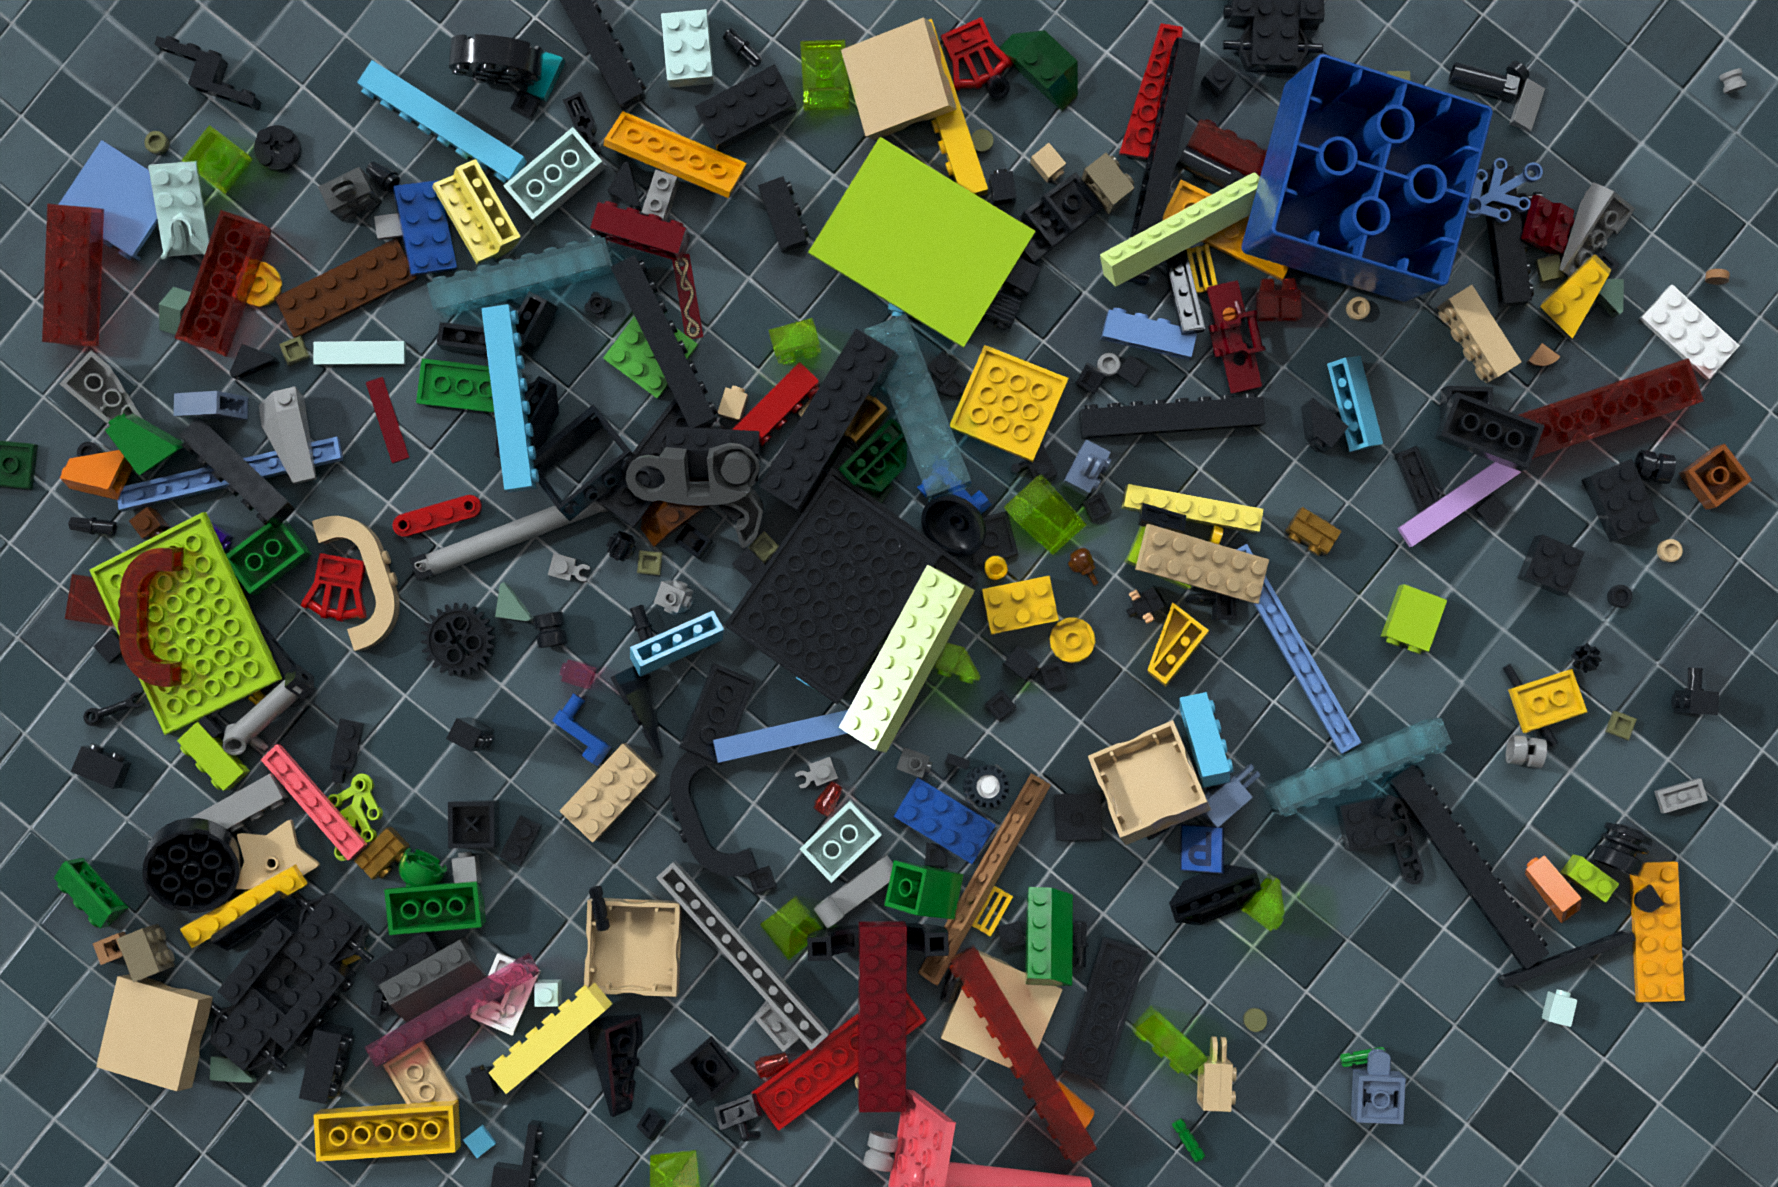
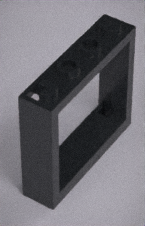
[533,404,637,522]

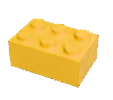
[981,575,1059,635]

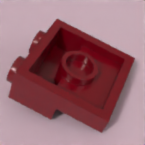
[1521,195,1575,254]

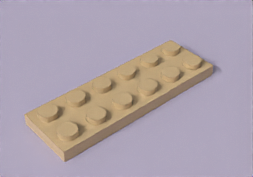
[1135,524,1269,604]

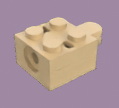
[1197,1037,1237,1112]

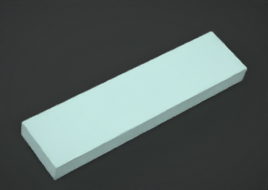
[313,341,406,365]

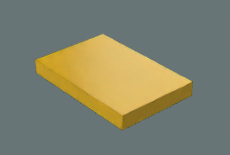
[1508,669,1587,733]

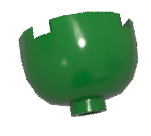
[399,848,447,887]

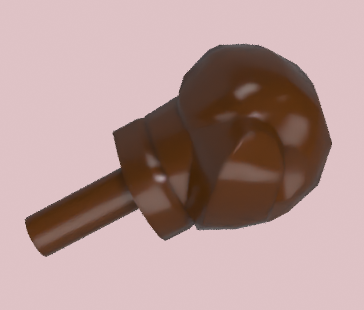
[1068,548,1099,585]

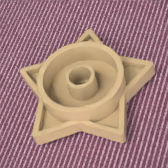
[236,820,320,897]

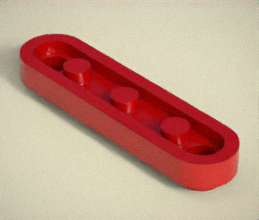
[392,495,482,537]

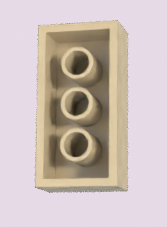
[1437,285,1521,383]
[560,743,659,843]

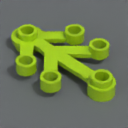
[328,774,383,861]

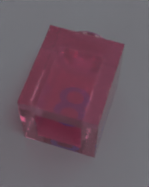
[559,659,597,689]

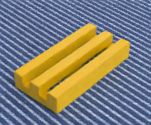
[1186,244,1217,293]
[972,886,1013,937]

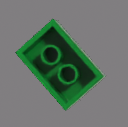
[226,519,312,595]

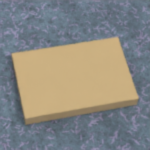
[383,1040,459,1104]

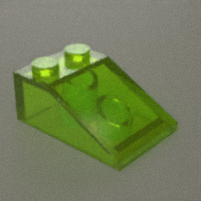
[800,39,849,111]
[1004,474,1087,555]

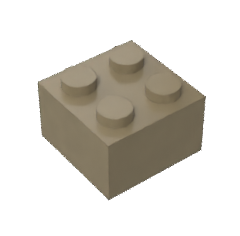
[1081,152,1135,214]
[117,924,175,982]

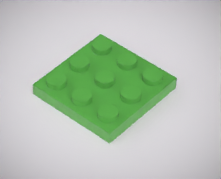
[603,316,699,399]

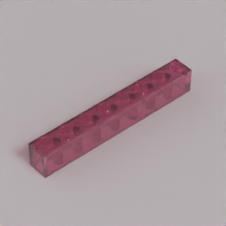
[365,952,540,1067]

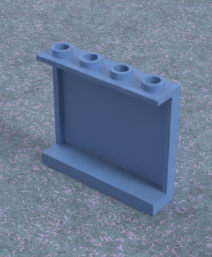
[56,140,158,261]

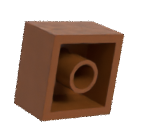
[1678,443,1752,510]

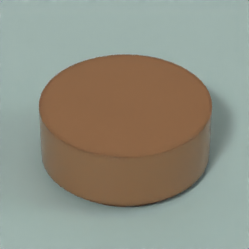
[1705,269,1730,285]

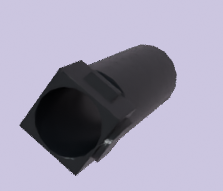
[1448,62,1520,103]
[1176,145,1245,189]

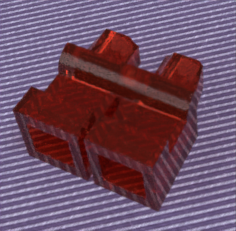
[1256,278,1302,321]

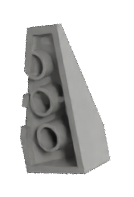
[1559,182,1635,277]
[60,350,143,426]
[259,387,317,484]

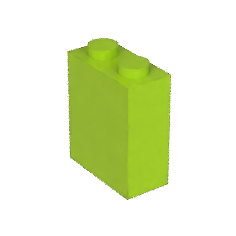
[1381,584,1447,655]

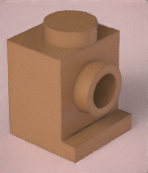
[93,931,126,965]

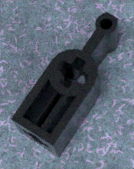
[563,92,602,155]

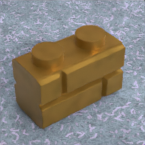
[1285,507,1341,556]
[354,827,410,880]

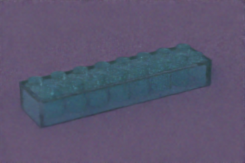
[427,235,615,318]
[864,314,971,502]
[1262,717,1452,817]

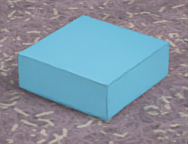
[463,1124,497,1158]

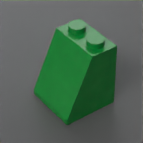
[105,413,183,475]
[884,860,964,920]

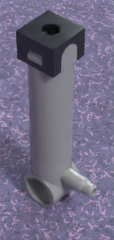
[223,664,315,755]

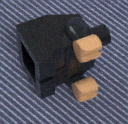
[1126,585,1167,624]

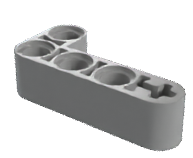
[814,855,893,928]

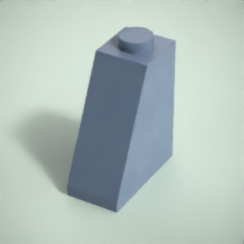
[174,391,248,420]

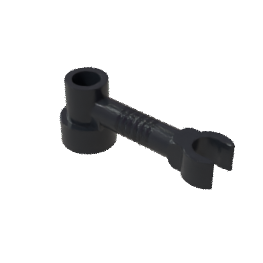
[83,692,145,727]

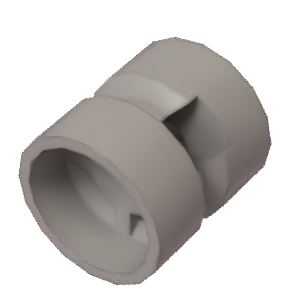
[1506,734,1547,769]
[863,1131,899,1172]

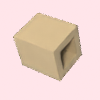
[1030,143,1066,183]
[718,386,749,422]

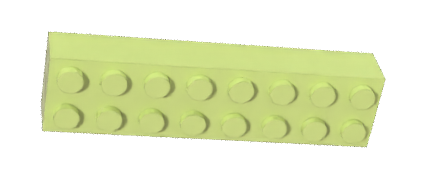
[839,565,975,753]

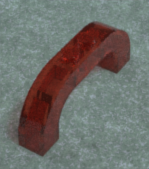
[118,547,184,687]

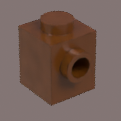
[129,507,169,540]

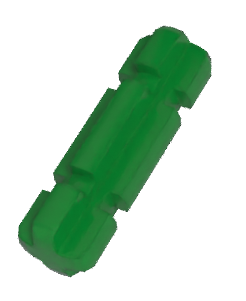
[1340,1047,1386,1067]
[1172,1118,1205,1162]

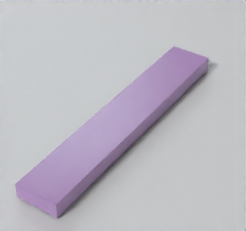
[1397,462,1521,547]

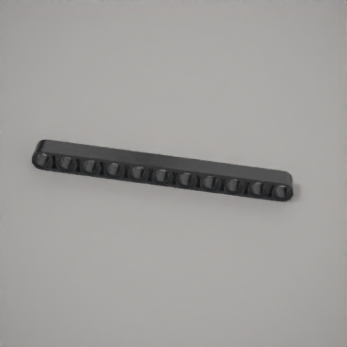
[1128,37,1200,285]

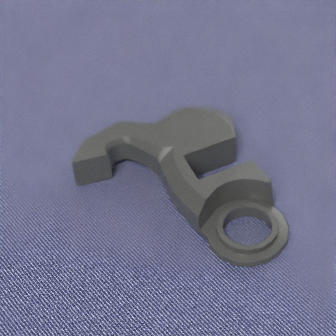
[626,443,764,548]

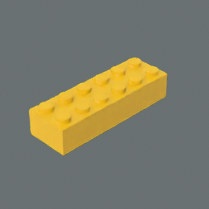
[314,1100,461,1162]

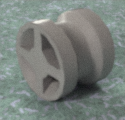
[1719,68,1747,94]

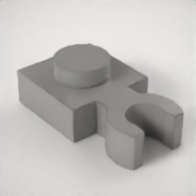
[548,553,591,582]
[795,757,838,788]

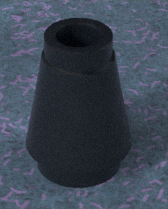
[366,161,400,192]

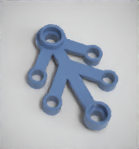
[1466,158,1543,223]

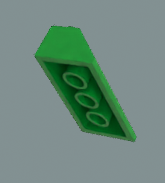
[384,881,486,935]
[1025,887,1073,986]

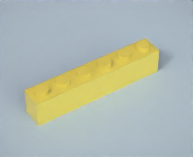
[1121,484,1264,534]
[489,983,612,1094]

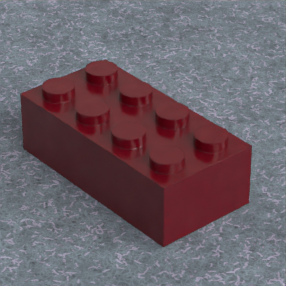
[590,201,690,263]

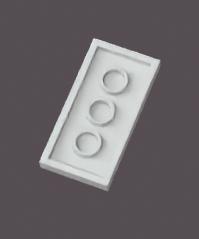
[1639,285,1740,380]

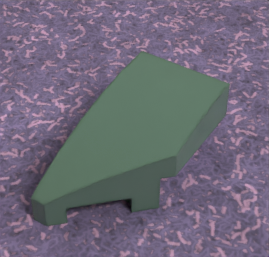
[209,1055,256,1083]

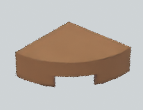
[1527,343,1560,366]

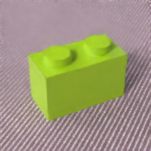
[1560,854,1619,902]

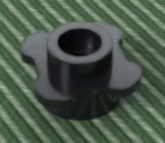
[584,292,611,319]

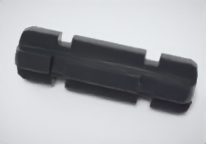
[589,886,610,932]

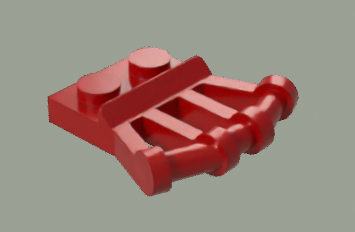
[940,17,1013,91]
[301,553,367,622]

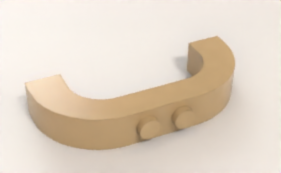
[312,516,400,652]

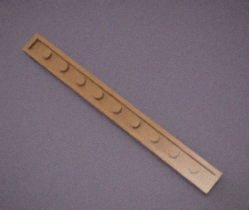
[918,773,1051,985]

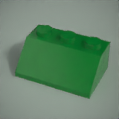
[54,858,129,929]

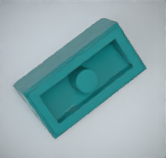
[526,52,566,102]

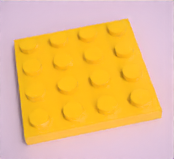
[949,345,1069,462]

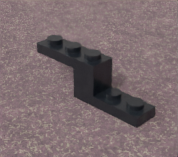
[154,36,261,111]
[491,1120,544,1187]

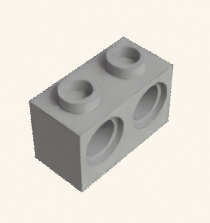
[641,170,680,222]

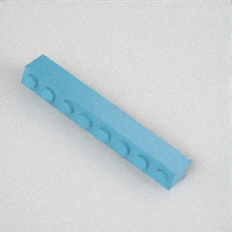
[357,60,527,183]
[481,304,539,493]

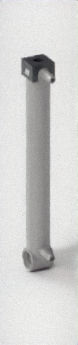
[410,501,608,581]

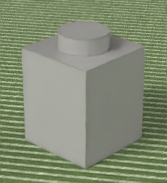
[452,851,482,883]

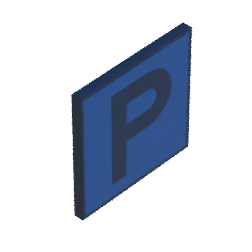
[1181,824,1224,873]

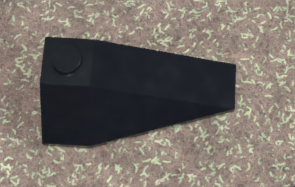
[610,666,664,758]
[588,1014,643,1117]

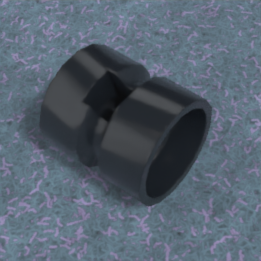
[1634,450,1676,484]
[533,612,568,648]

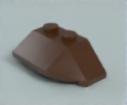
[641,478,712,547]

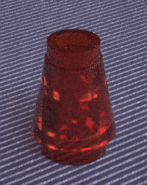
[813,781,842,817]
[754,1052,789,1079]

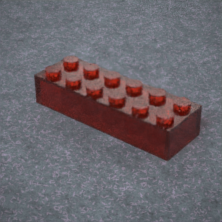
[42,204,104,346]
[175,210,272,357]

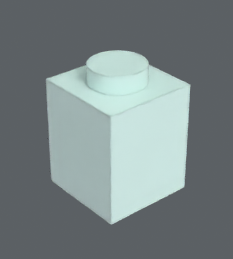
[534,979,562,1007]
[1542,989,1577,1027]

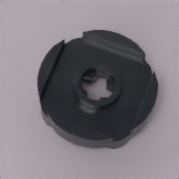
[254,125,302,172]

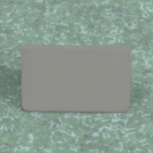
[1509,79,1545,132]

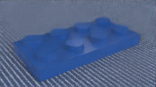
[393,180,457,276]
[894,777,995,864]

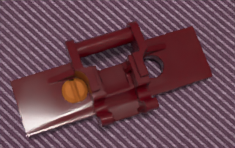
[1207,280,1266,394]

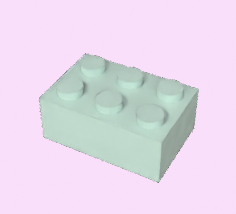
[661,9,715,88]
[800,800,882,883]

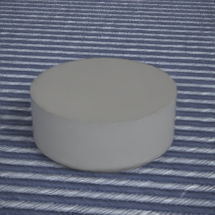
[1097,353,1120,377]

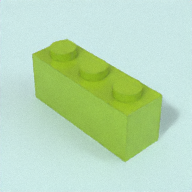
[177,722,250,791]

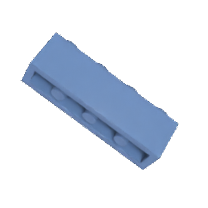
[1101,308,1197,361]

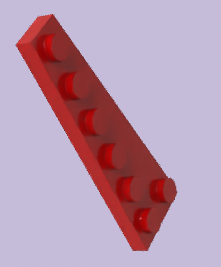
[1119,23,1183,159]

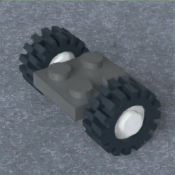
[963,764,1010,808]

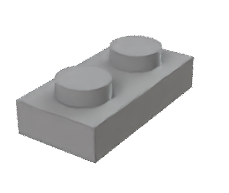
[1654,778,1708,813]
[753,1003,799,1052]

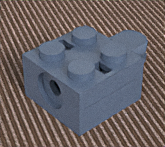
[1062,440,1112,497]
[1202,764,1260,828]
[1351,1048,1406,1124]

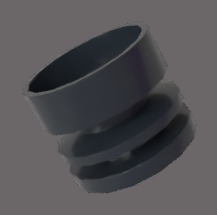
[1592,822,1654,877]

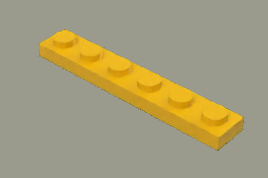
[180,864,308,948]

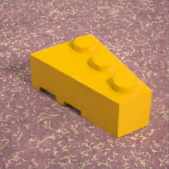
[1540,254,1611,339]

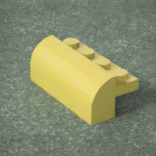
[432,159,521,264]

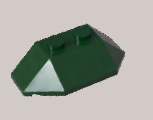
[999,30,1078,112]
[839,417,907,493]

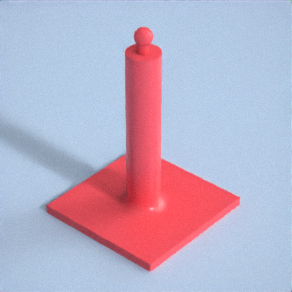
[888,1089,1092,1187]

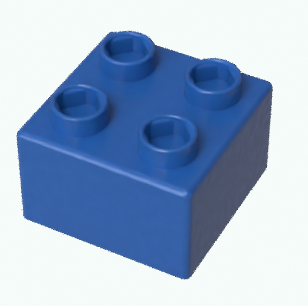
[1241,54,1493,302]

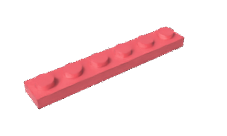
[261,744,368,861]

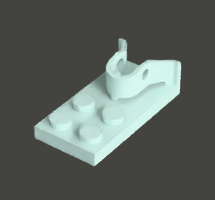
[148,161,211,260]

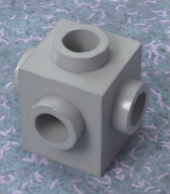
[654,580,694,615]

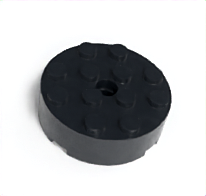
[449,34,544,87]
[142,818,241,913]

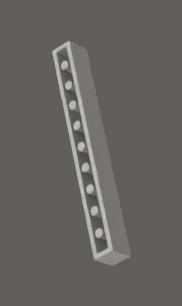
[656,860,829,1051]

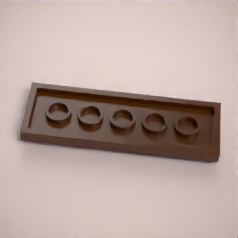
[274,238,418,338]

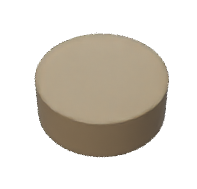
[1346,297,1370,321]
[1657,539,1683,562]

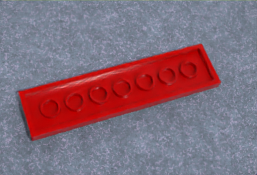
[751,991,927,1131]

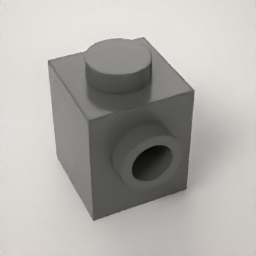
[896,747,933,778]

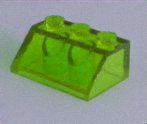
[1133,1005,1209,1075]

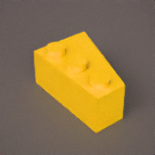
[1147,602,1209,687]

